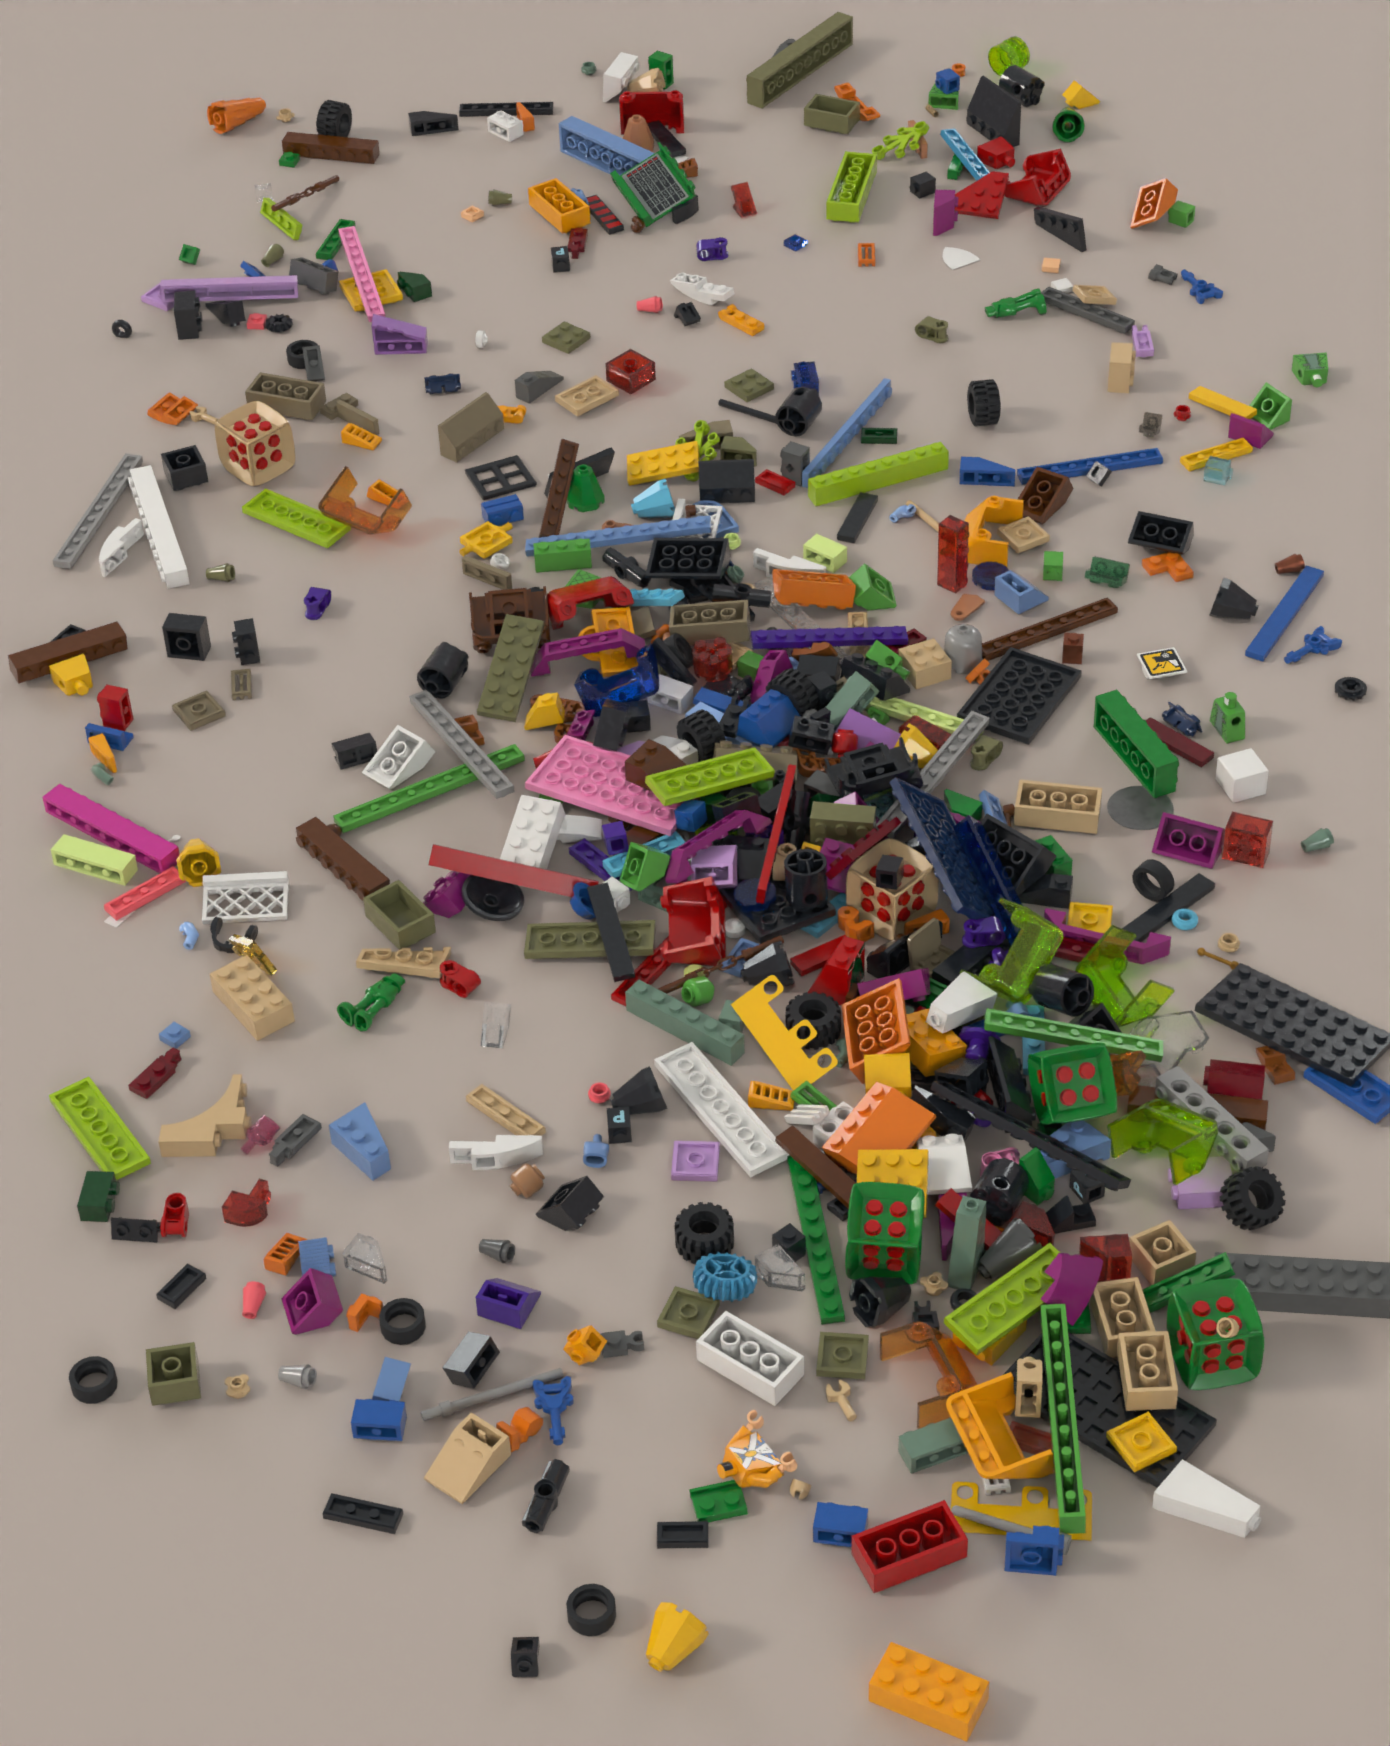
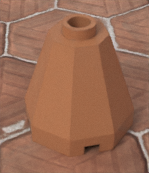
[623,115,654,152]

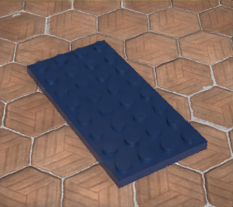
[889,777,1011,931]

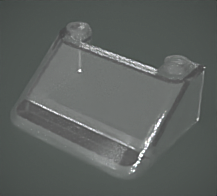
[1111,1010,1209,1087]

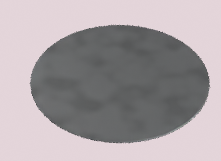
[1107,786,1174,830]

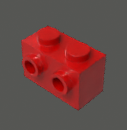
[97,684,134,731]

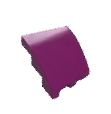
[1041,1253,1103,1326]

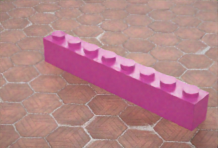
[42,784,179,874]

